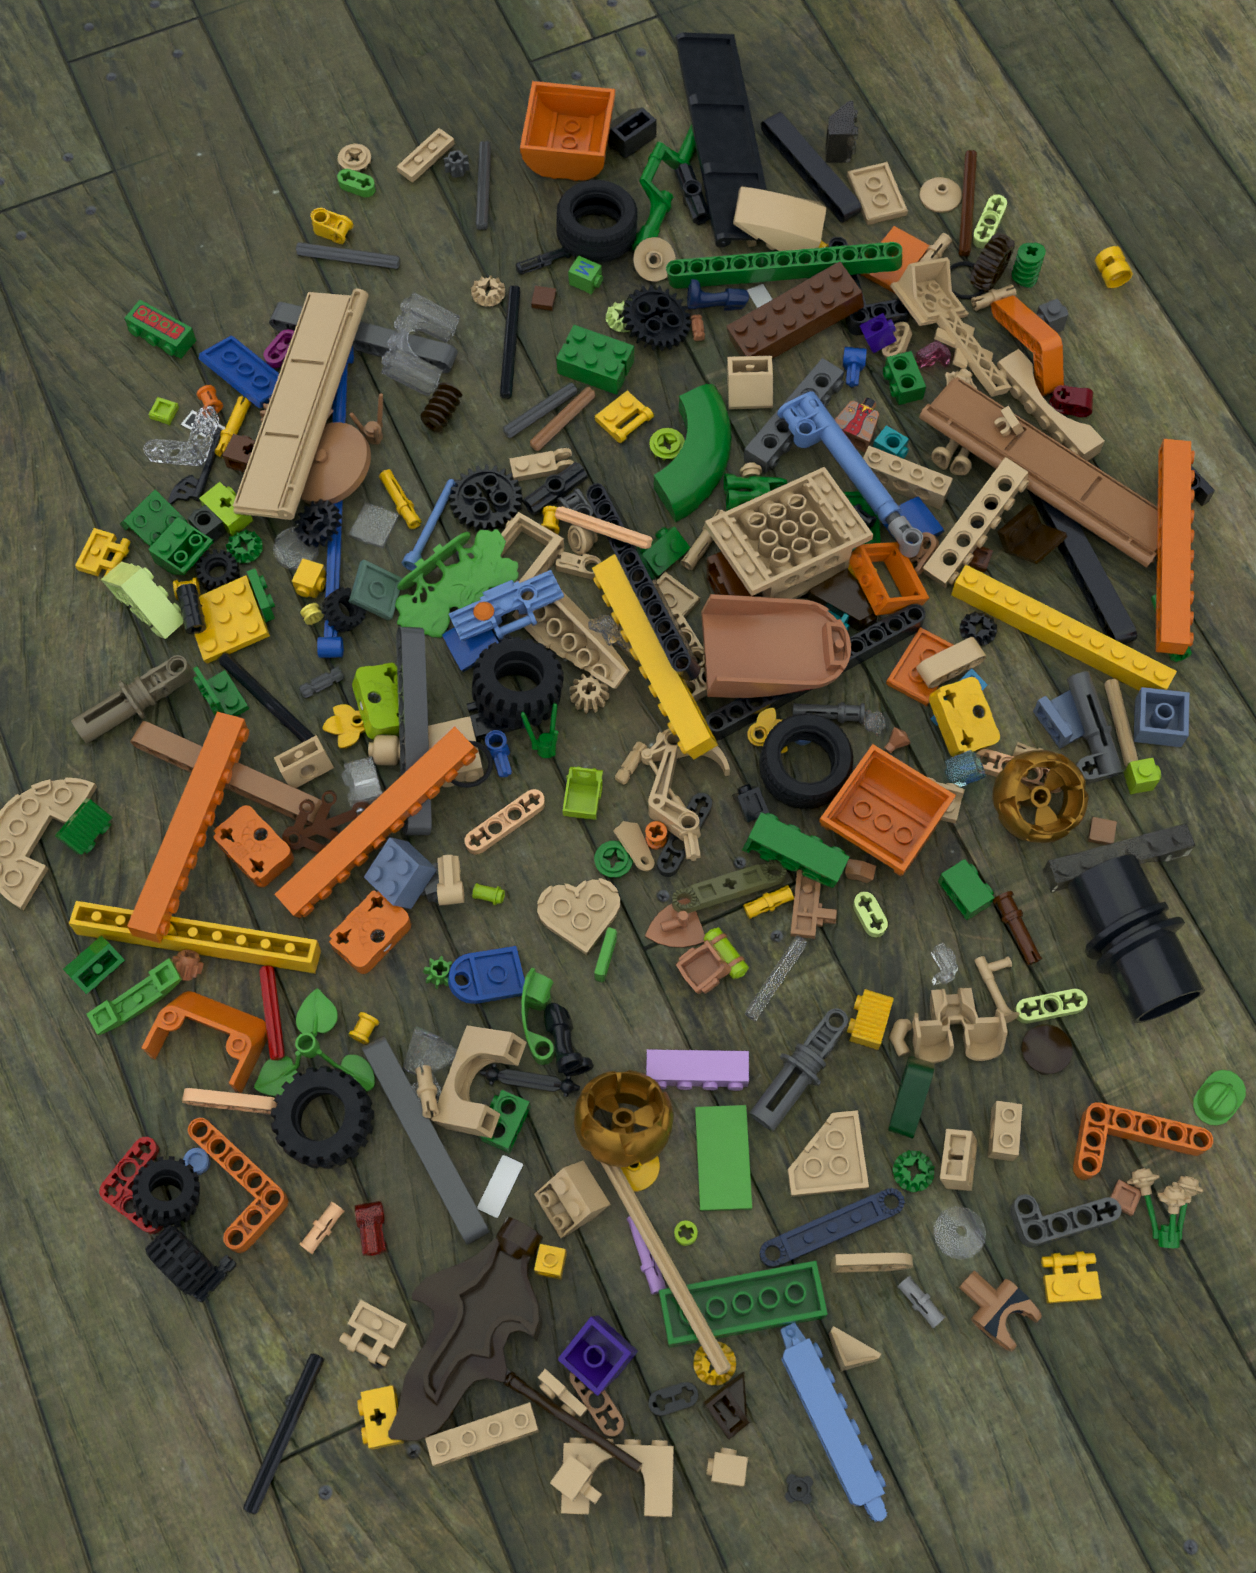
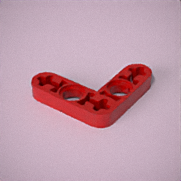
[99,1137,164,1234]

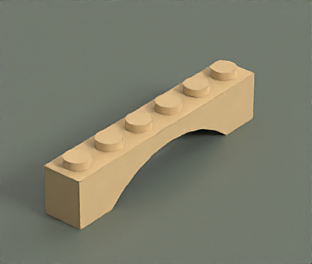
[997,349,1105,461]

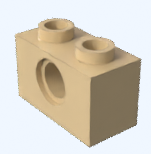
[274,735,334,788]
[988,1101,1022,1161]

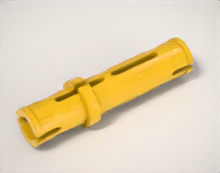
[214,396,251,457]
[379,469,422,529]

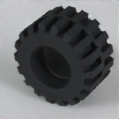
[132,1156,200,1229]
[145,1225,215,1296]

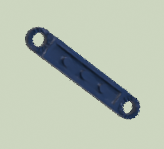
[759,1188,905,1268]

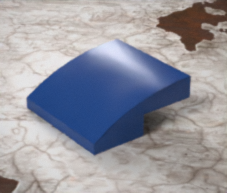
[881,496,945,544]
[442,627,500,672]

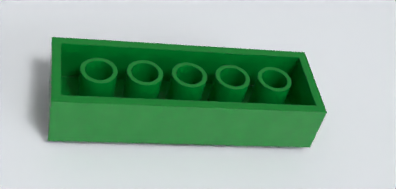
[659,1261,828,1348]

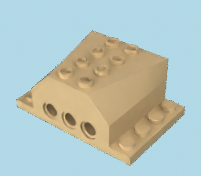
[704,467,873,599]

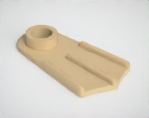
[614,821,655,871]

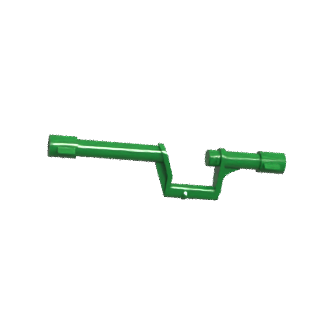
[633,124,696,251]

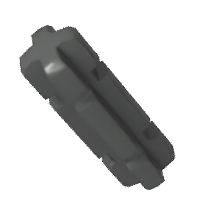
[299,667,344,698]

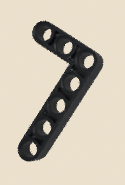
[828,237,910,335]

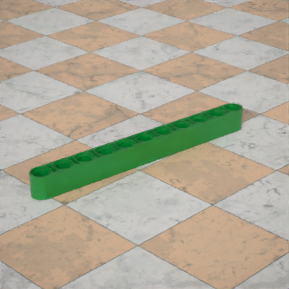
[666,242,903,289]

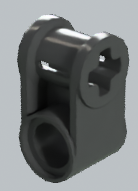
[557,488,594,517]

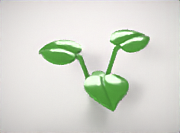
[254,989,375,1096]

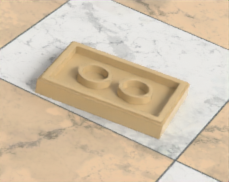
[847,162,908,225]

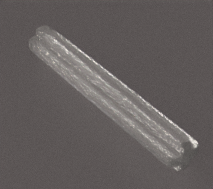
[745,936,807,1021]

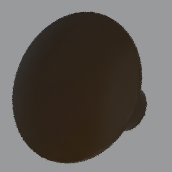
[1021,1024,1073,1075]

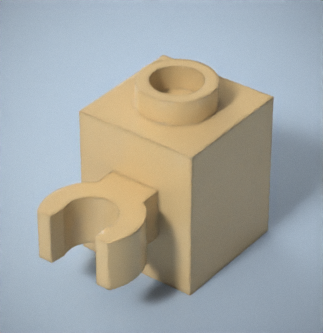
[550,1454,602,1504]

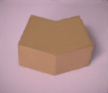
[845,859,876,883]

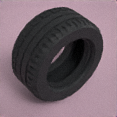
[556,180,638,263]
[759,713,854,809]

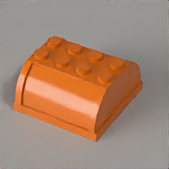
[520,81,615,181]
[819,744,956,877]

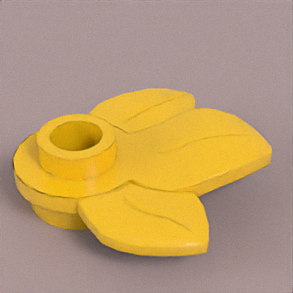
[322,704,365,748]
[747,708,788,754]

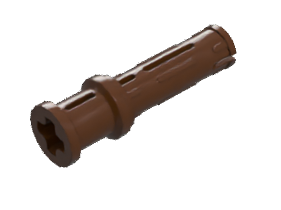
[993,891,1042,966]

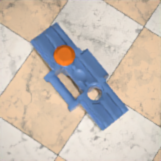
[449,570,564,642]

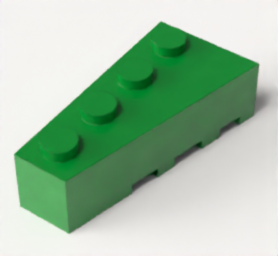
[742,812,849,888]

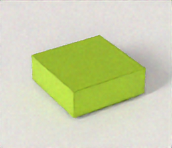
[148,397,179,425]

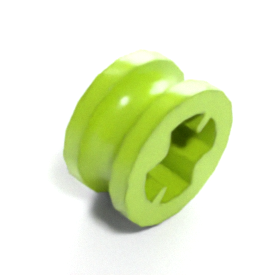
[674,1220,698,1246]

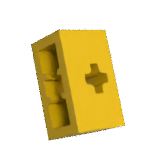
[357,1385,404,1450]

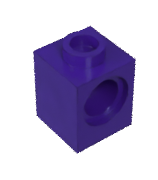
[860,313,897,353]

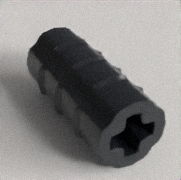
[176,584,206,634]

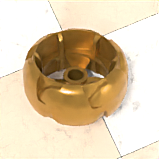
[992,750,1089,843]
[574,1070,674,1167]

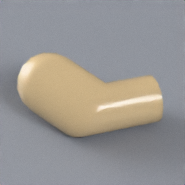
[890,1019,912,1057]

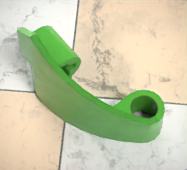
[521,968,555,1065]

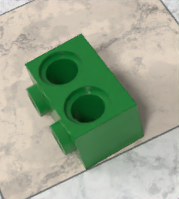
[882,351,926,405]
[480,1090,531,1154]

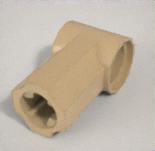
[437,855,465,906]

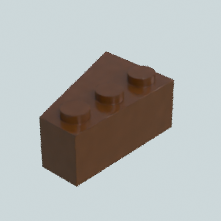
[706,552,755,597]

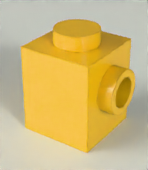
[292,558,326,599]

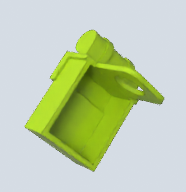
[562,766,603,820]

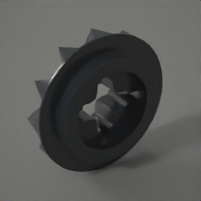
[960,610,997,646]

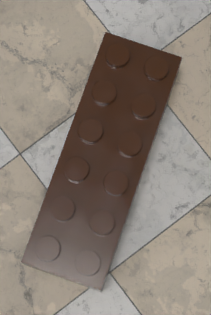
[726,261,864,359]

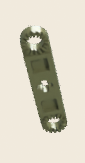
[672,860,787,913]

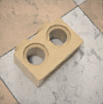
[940,1129,978,1191]

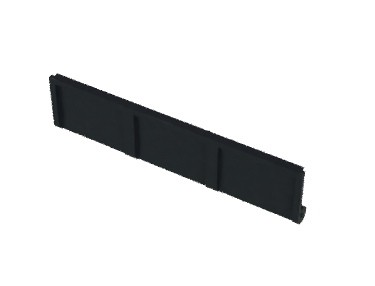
[675,32,767,248]

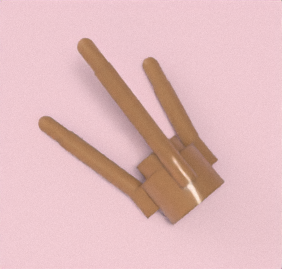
[349,393,383,445]

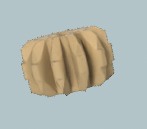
[569,674,609,714]

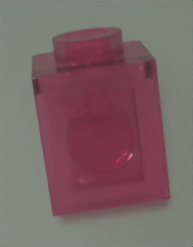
[915,340,951,370]

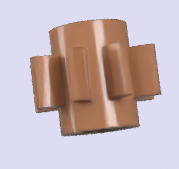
[172,950,204,981]

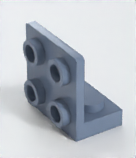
[1033,690,1085,749]

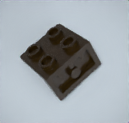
[997,504,1068,564]

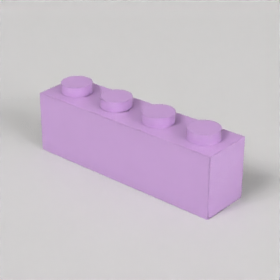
[646,1050,749,1091]

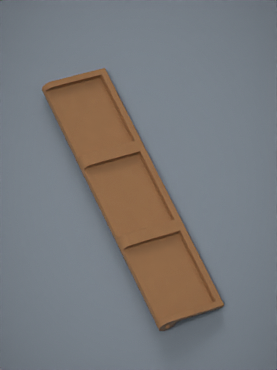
[919,377,1158,568]

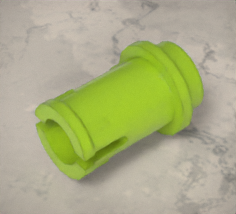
[472,883,505,905]

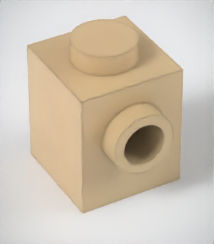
[706,1448,748,1487]

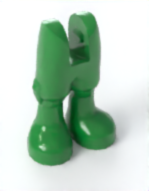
[723,474,788,511]

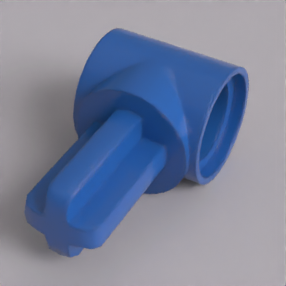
[842,347,867,388]
[485,730,512,778]

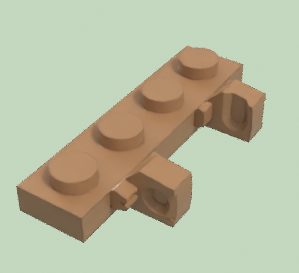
[791,869,837,939]

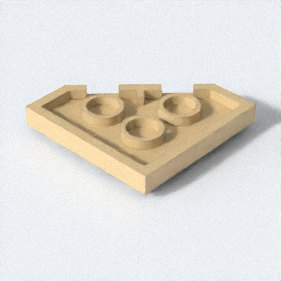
[787,1110,869,1197]

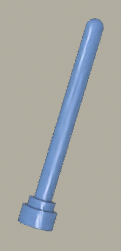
[402,479,455,571]

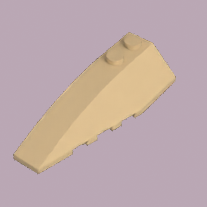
[512,591,630,689]

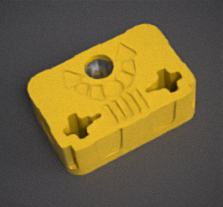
[929,677,1000,758]

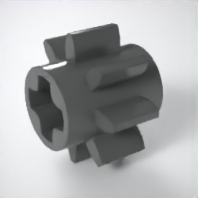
[444,150,470,177]

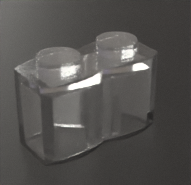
[341,756,382,812]

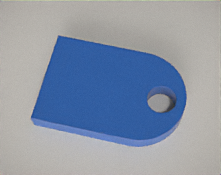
[448,946,525,1004]

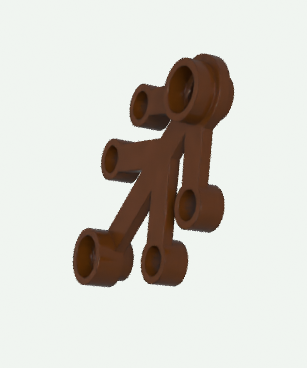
[282,790,371,853]

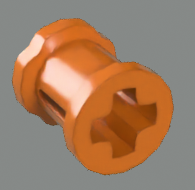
[196,385,223,415]
[645,821,667,850]

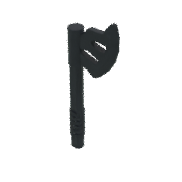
[169,429,222,505]

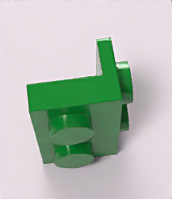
[639,526,691,577]
[247,568,275,622]

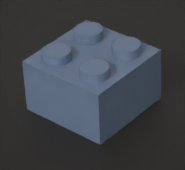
[1134,687,1190,747]
[364,837,437,909]

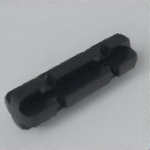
[193,1255,237,1303]

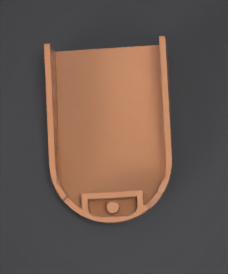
[701,594,851,698]

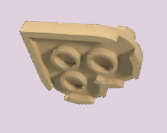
[537,878,621,956]

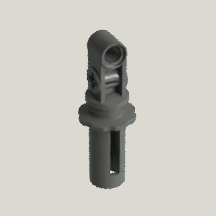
[749,1008,848,1132]

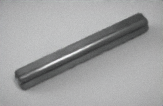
[503,382,577,438]

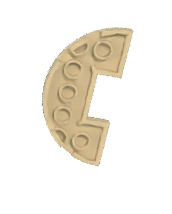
[0,778,97,911]

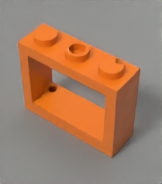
[849,542,929,615]

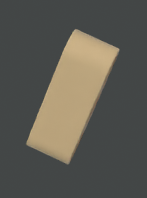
[916,637,987,688]

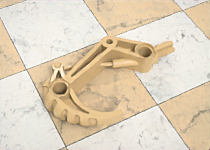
[641,729,730,861]

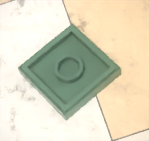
[349,559,403,621]

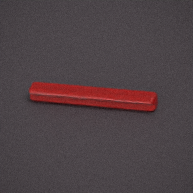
[259,965,285,1061]

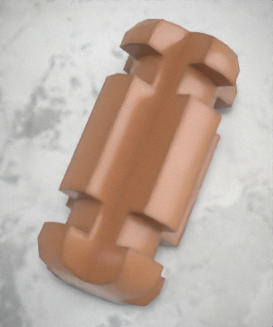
[691,314,705,341]

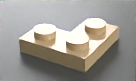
[538,1369,588,1418]

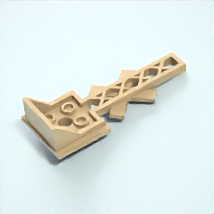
[890,257,1011,397]

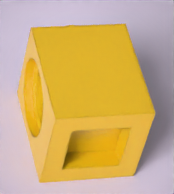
[534,1244,567,1280]

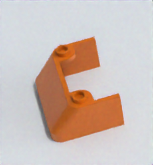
[141,991,268,1094]

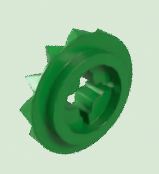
[226,529,263,563]
[594,841,633,878]
[893,1150,934,1192]

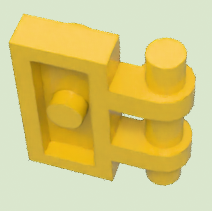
[75,528,131,576]
[1041,1251,1102,1304]

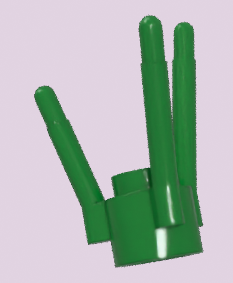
[521,703,559,758]

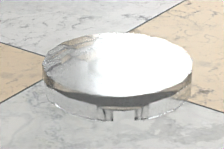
[273,527,319,570]

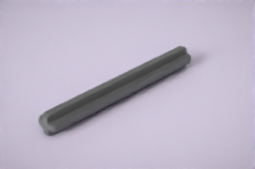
[476,141,491,230]
[296,242,400,269]

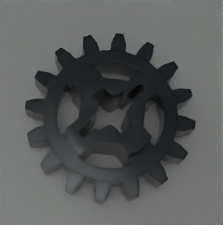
[294,499,342,548]

